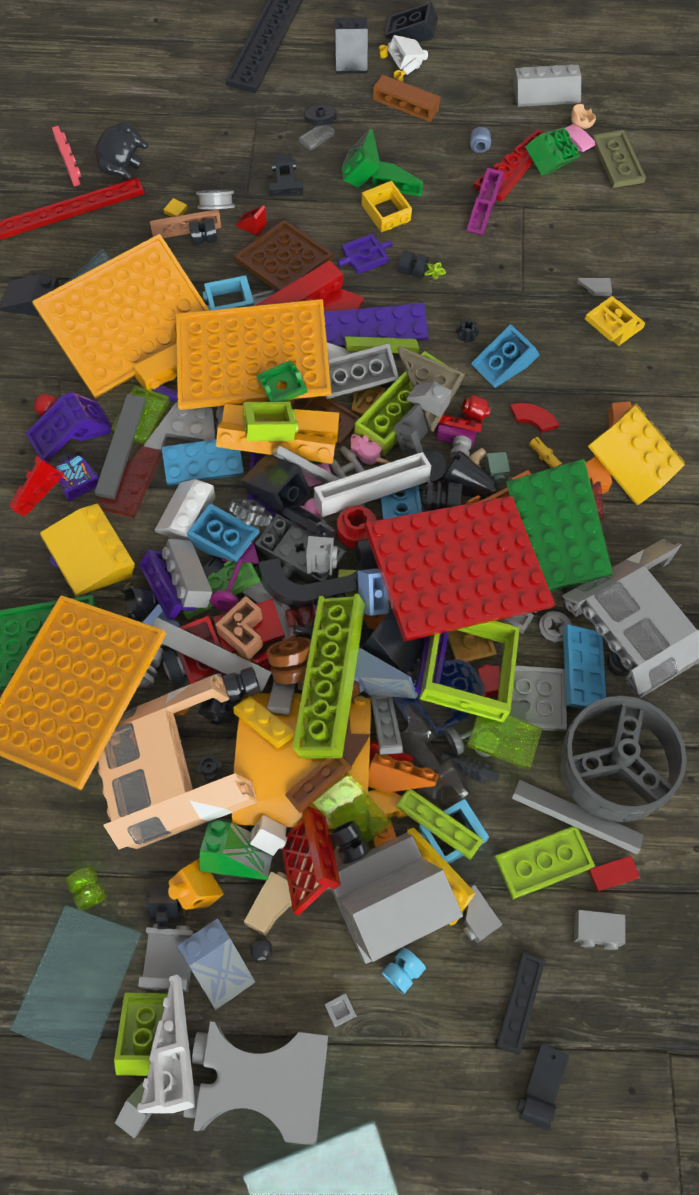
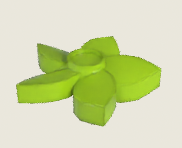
[425,262,446,280]

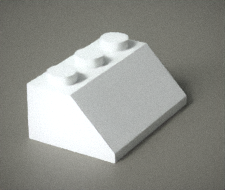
[155,479,215,540]

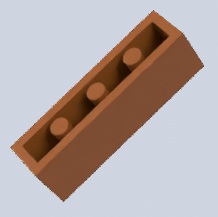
[373,74,440,122]

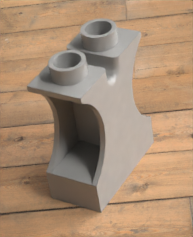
[184,1021,328,1146]

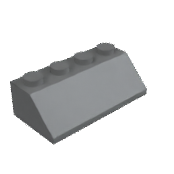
[513,64,581,107]
[326,343,399,399]

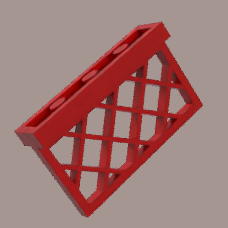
[282,806,341,915]

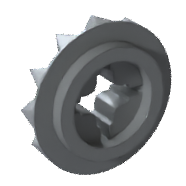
[539,611,572,643]

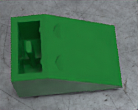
[525,127,580,176]

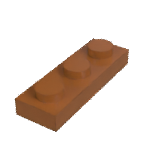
[285,757,352,813]

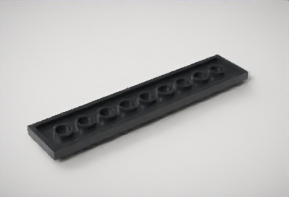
[226,0,303,93]

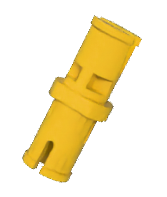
[529,437,563,468]

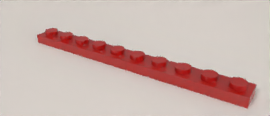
[0,178,144,240]

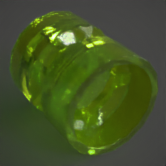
[65,866,106,911]

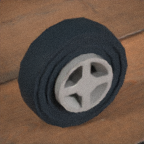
[162,649,186,687]

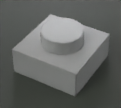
[324,993,356,1028]

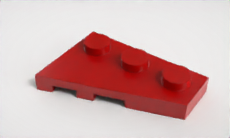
[425,414,482,432]
[9,455,65,517]

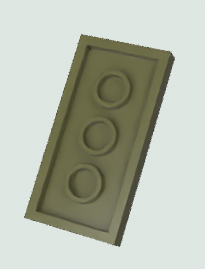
[592,130,646,188]

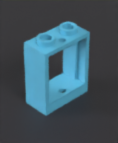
[202,276,254,310]
[418,799,489,864]

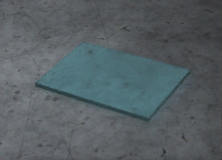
[10,905,142,1061]
[243,1120,398,1195]

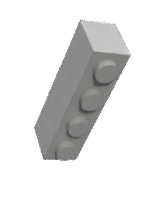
[162,539,212,608]

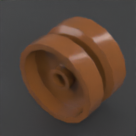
[266,637,315,684]

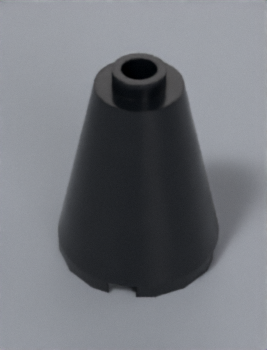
[441,450,496,498]

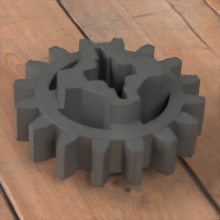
[229,498,273,526]

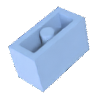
[358,569,389,616]

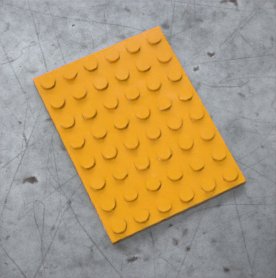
[32,234,210,399]
[176,299,331,410]
[0,595,167,790]

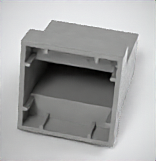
[331,833,463,964]

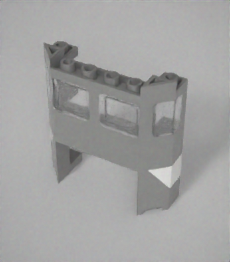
[562,539,699,699]

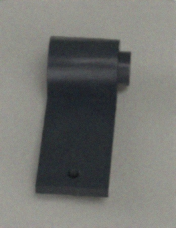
[516,1044,569,1130]

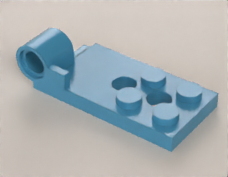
[380,485,422,519]

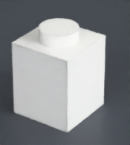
[250,815,287,856]

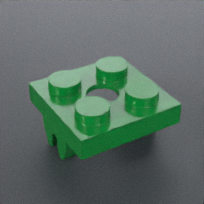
[256,360,307,402]

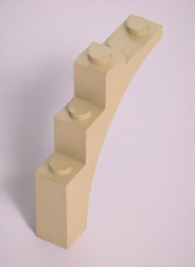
[244,846,343,936]

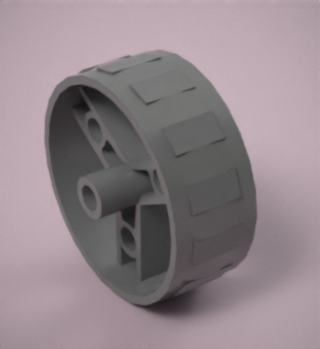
[559,696,687,822]

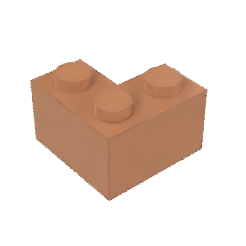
[215,596,263,661]

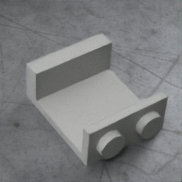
[138,924,195,992]

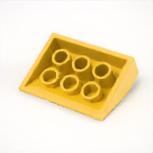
[40,504,135,597]

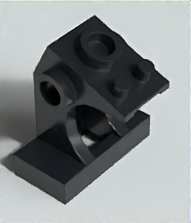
[269,154,303,197]

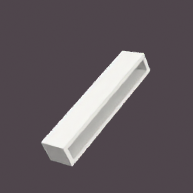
[314,452,431,517]

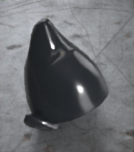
[121,581,159,622]

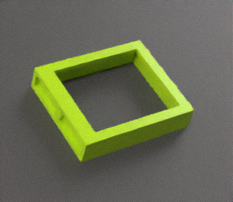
[420,621,520,722]

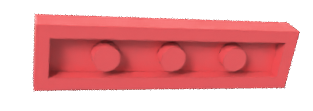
[52,126,81,186]

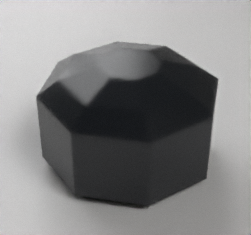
[250,938,273,962]

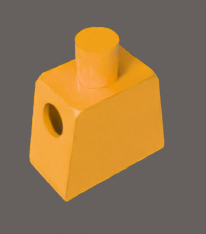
[168,858,224,910]

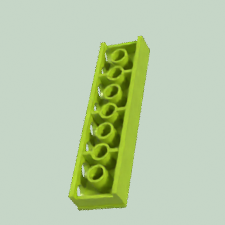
[293,594,365,759]

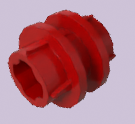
[337,506,377,549]

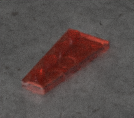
[98,446,161,519]

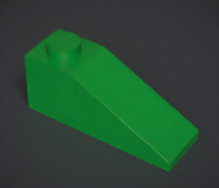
[372,161,423,197]

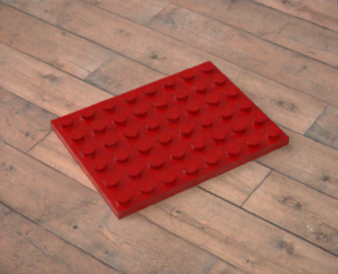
[364,496,555,641]

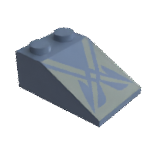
[354,648,418,699]
[177,918,256,1011]

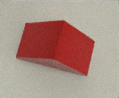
[235,205,267,237]

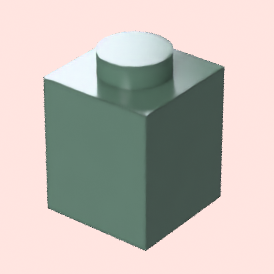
[485,452,510,484]

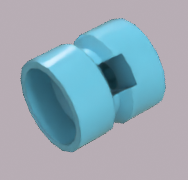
[382,947,426,994]

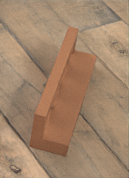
[150,209,221,238]

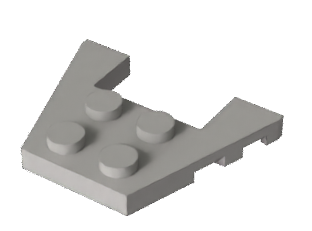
[144,402,216,453]

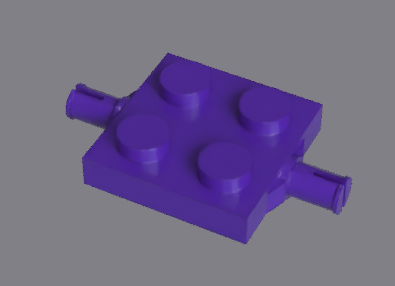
[337,234,393,275]

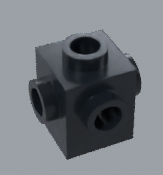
[198,698,236,725]

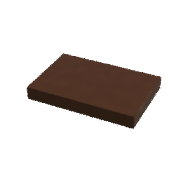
[299,396,361,447]

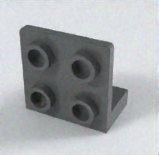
[394,403,428,457]

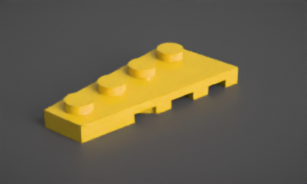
[407,828,475,926]

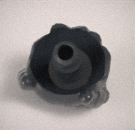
[95,122,149,180]

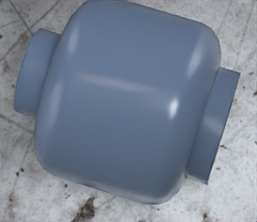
[470,127,491,153]

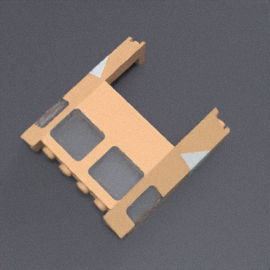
[98,674,258,849]

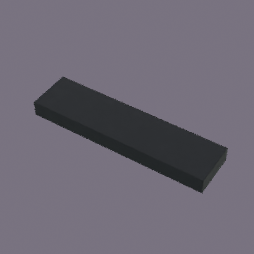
[496,952,545,1055]

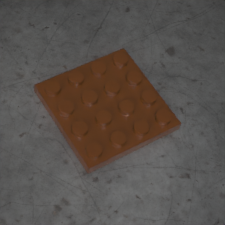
[234,220,333,292]

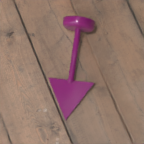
[210,542,259,612]

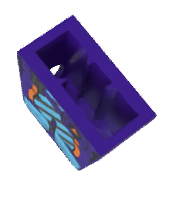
[56,453,99,502]

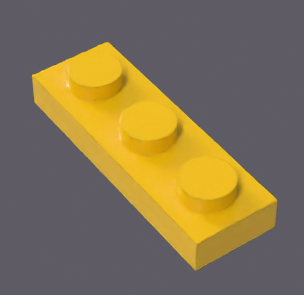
[233,697,294,748]

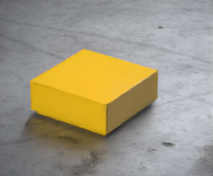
[164,198,188,217]

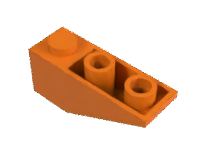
[368,754,439,792]

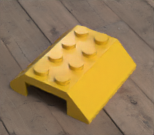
[588,403,685,505]

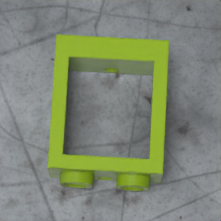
[242,402,298,441]

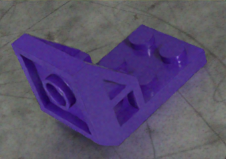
[25,392,114,462]

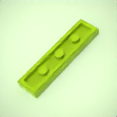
[344,336,419,354]
[396,789,484,860]

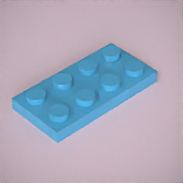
[162,439,244,486]
[563,624,606,709]

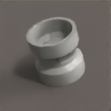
[450,436,472,459]

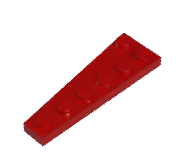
[473,129,545,202]

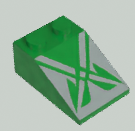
[341,128,381,189]
[199,820,273,880]

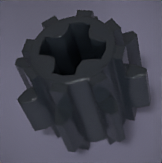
[456,319,479,343]

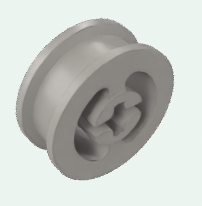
[196,190,235,209]

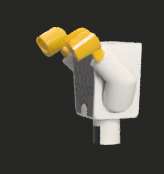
[379,35,428,82]

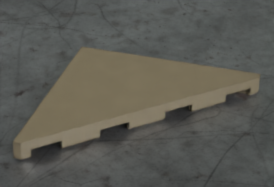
[398,346,465,432]

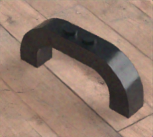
[257,540,378,607]

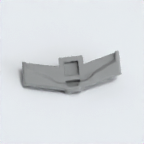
[242,581,300,640]

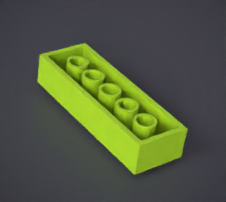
[354,351,447,456]

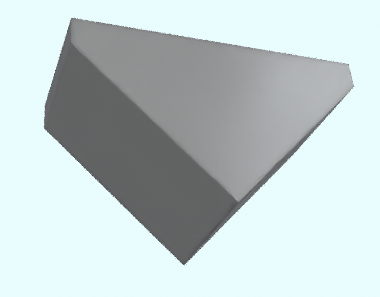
[115,1081,152,1138]

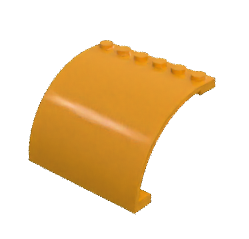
[232,693,371,831]

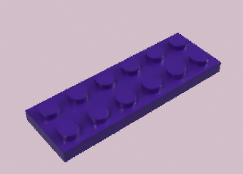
[324,303,429,348]

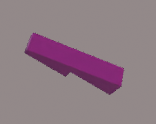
[466,168,504,236]

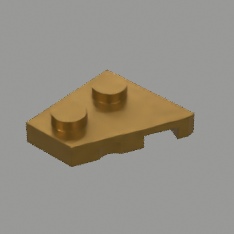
[352,386,387,417]

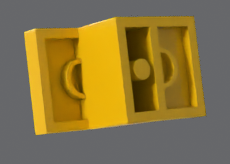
[585,296,645,346]

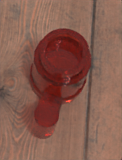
[285,606,315,636]

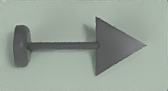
[444,702,531,756]

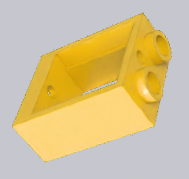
[362,181,412,233]

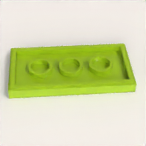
[494,826,596,900]

